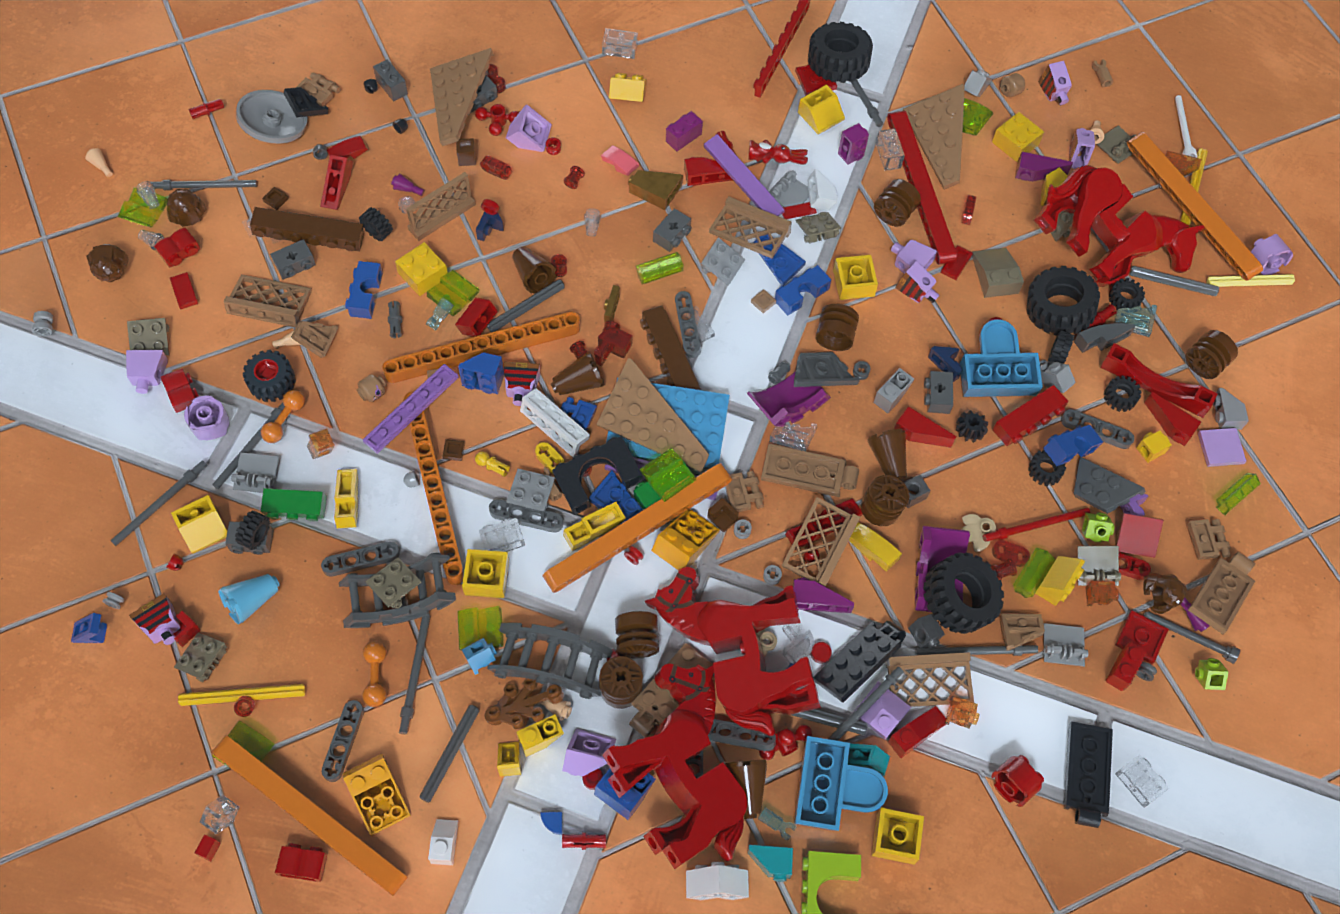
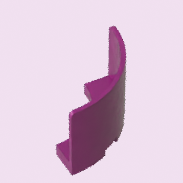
[747,371,831,427]
[915,526,970,612]

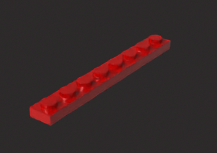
[753,0,811,98]

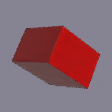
[194,834,221,862]

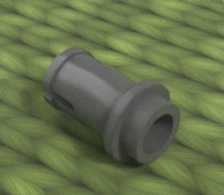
[768,362,791,384]

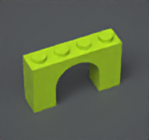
[801,851,861,914]

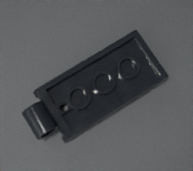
[813,621,906,703]
[1064,721,1113,828]

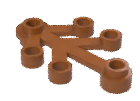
[484,678,564,729]

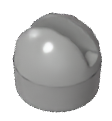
[403,471,420,488]

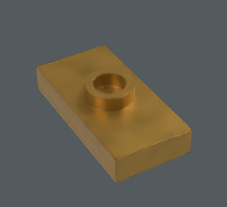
[604,285,620,326]

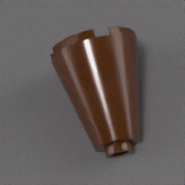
[512,247,556,294]
[551,351,605,395]
[867,429,907,482]
[725,760,767,819]

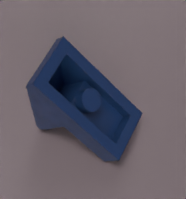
[476,212,504,241]
[928,346,963,382]

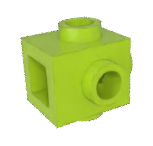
[1081,512,1114,542]
[1195,658,1229,690]

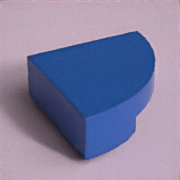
[540,812,562,835]

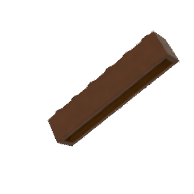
[250,207,364,252]
[640,305,701,390]

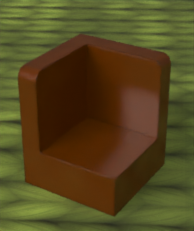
[456,138,476,166]
[707,498,739,532]

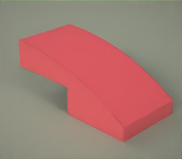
[601,145,639,176]

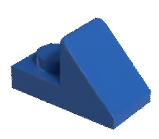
[71,613,107,643]

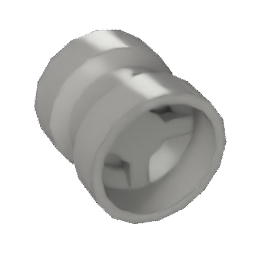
[32,311,53,337]

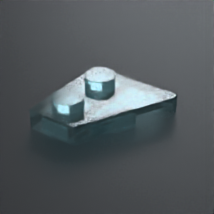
[1114,305,1157,337]

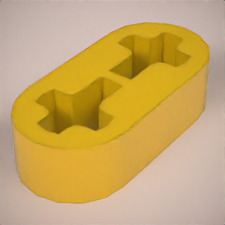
[535,442,565,474]

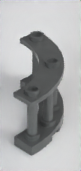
[339,553,456,628]
[487,623,613,699]

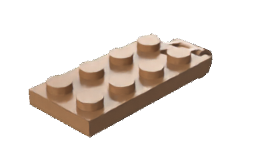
[761,443,859,497]
[1188,552,1255,634]
[629,643,714,738]

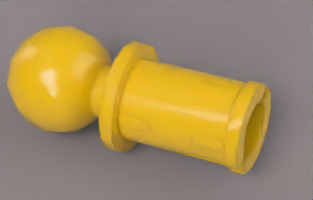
[475,451,510,477]

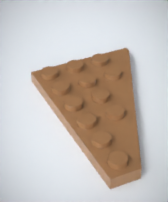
[430,48,494,146]
[903,84,965,190]
[597,358,709,473]

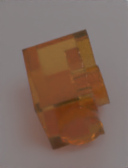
[307,429,335,459]
[1085,580,1119,606]
[945,696,980,729]

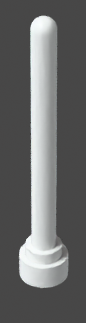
[1175,95,1197,162]

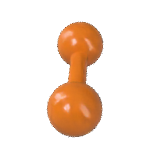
[261,390,305,443]
[363,641,387,707]

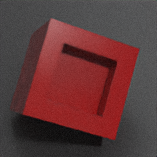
[173,611,201,647]

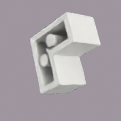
[686,862,749,900]

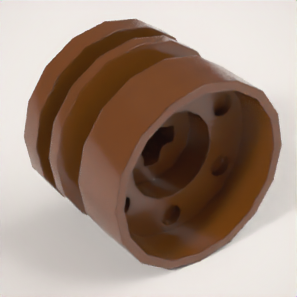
[874,179,921,227]
[815,304,859,351]
[1185,330,1238,379]
[860,475,910,526]
[615,611,659,659]
[599,656,643,709]

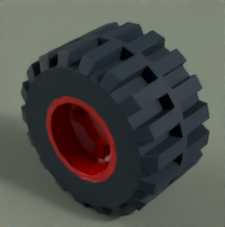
[243,350,296,402]

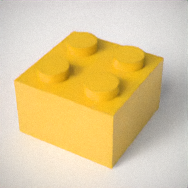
[992,112,1044,162]
[395,242,448,297]
[833,255,878,300]
[462,549,509,598]
[871,808,924,865]

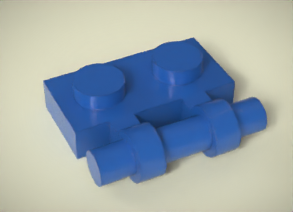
[561,397,597,432]

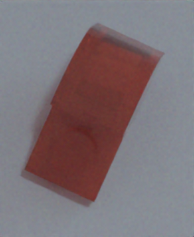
[594,329,633,367]

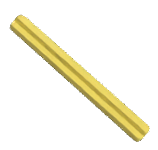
[1206,274,1295,287]

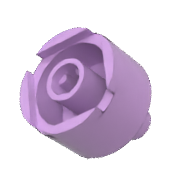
[1251,234,1293,275]
[184,396,229,440]

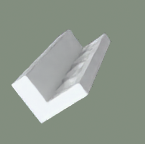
[520,388,590,458]

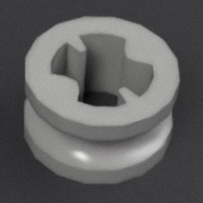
[734,519,752,539]
[763,565,782,585]
[102,592,125,609]

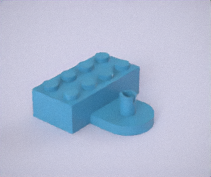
[960,319,1043,397]
[794,736,888,831]

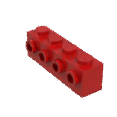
[993,385,1069,446]

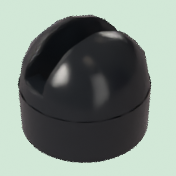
[363,79,378,94]
[393,118,408,134]

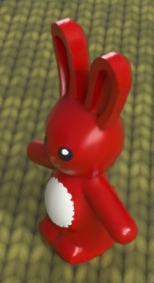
[748,140,808,165]

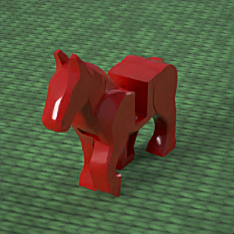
[1034,165,1205,287]

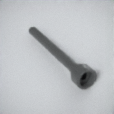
[1144,612,1240,664]

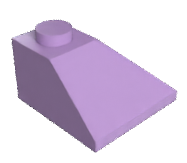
[506,105,552,152]
[856,681,911,740]
[562,729,616,776]

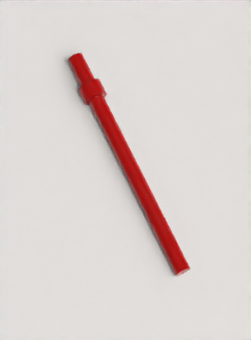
[983,507,1090,542]

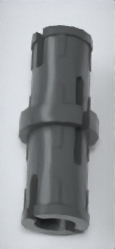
[388,301,402,338]

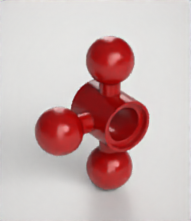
[475,104,519,136]
[759,725,812,760]

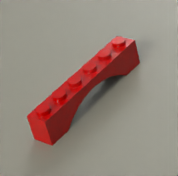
[1100,343,1218,418]

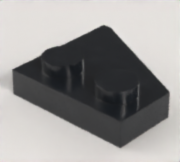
[284,87,329,118]

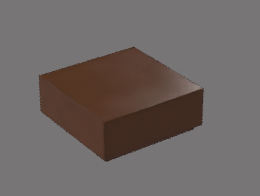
[262,187,288,210]
[442,439,465,461]

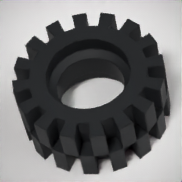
[359,207,393,241]
[1109,278,1145,313]
[1048,330,1075,364]
[1104,376,1142,412]
[1028,449,1066,486]
[235,510,270,550]

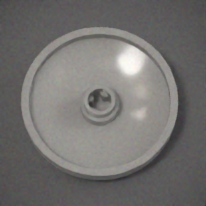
[236,90,307,144]

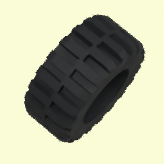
[808,21,873,83]
[1027,266,1100,336]
[923,552,1004,634]

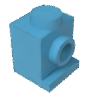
[462,638,497,675]

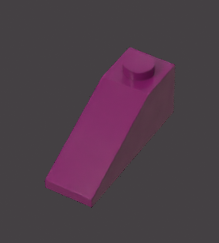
[1015,152,1073,181]
[792,578,854,613]

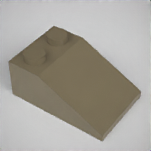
[972,248,1024,298]

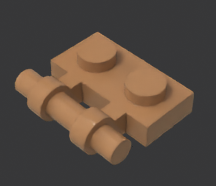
[297,72,341,107]
[725,471,764,512]
[1187,519,1231,560]

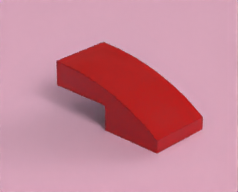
[327,136,368,159]

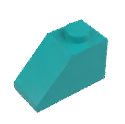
[847,743,890,776]
[747,845,793,882]

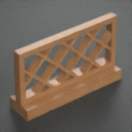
[406,172,476,241]
[709,197,792,259]
[224,274,311,327]
[782,497,860,586]
[885,652,974,707]

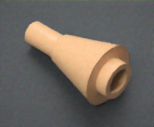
[1090,120,1104,144]
[85,148,113,177]
[272,331,301,348]
[537,694,572,721]

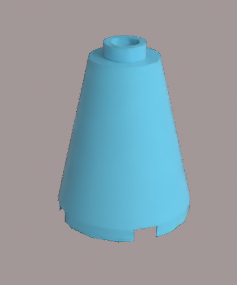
[218,574,280,624]

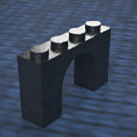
[552,436,644,515]

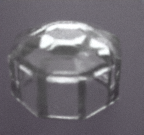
[398,196,416,213]

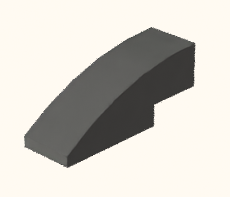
[1074,323,1136,353]

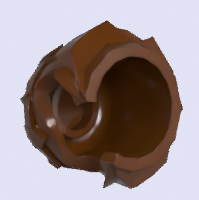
[167,189,206,227]
[86,244,129,282]
[1143,572,1187,614]

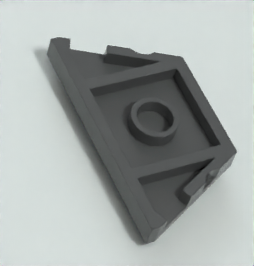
[793,352,860,387]
[1074,457,1146,514]

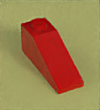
[320,155,353,210]
[684,157,733,186]
[1144,392,1201,446]
[894,406,957,448]
[888,706,949,758]

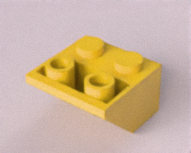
[609,73,647,102]
[798,85,845,135]
[171,495,227,554]
[1035,556,1085,606]

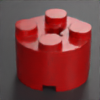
[991,755,1044,807]

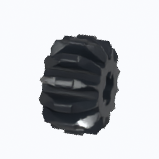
[956,410,988,443]

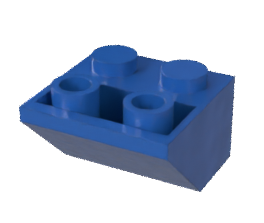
[458,352,504,394]
[594,768,656,820]

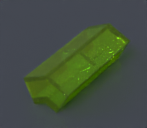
[636,252,684,285]
[1216,473,1261,515]
[1013,548,1056,598]

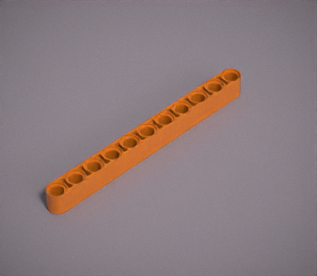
[1127,132,1263,281]
[382,312,580,383]
[403,391,464,585]
[542,463,733,593]
[211,735,408,896]

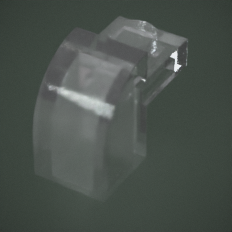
[782,623,814,664]

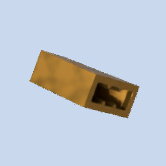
[628,170,683,210]

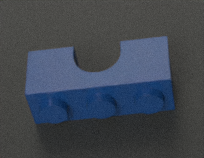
[345,261,383,319]
[775,265,831,316]
[1043,425,1103,466]

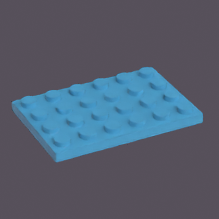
[606,378,730,469]

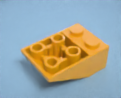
[651,509,720,571]
[343,754,411,836]

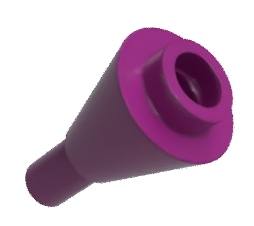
[391,173,424,196]
[1180,597,1210,632]

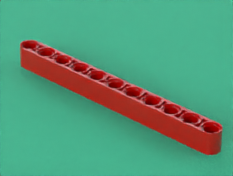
[887,110,957,265]

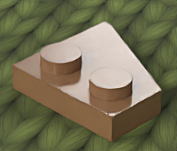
[291,321,338,358]
[1000,614,1045,650]

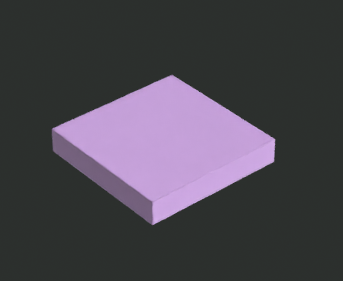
[1198,428,1246,467]

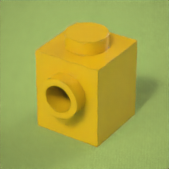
[1136,430,1172,463]

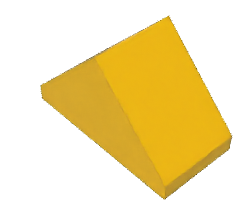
[497,742,521,777]

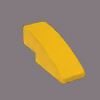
[334,469,358,529]
[563,502,626,551]
[849,522,902,572]

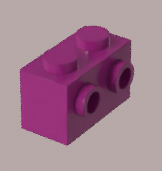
[666,111,703,151]
[838,123,869,165]

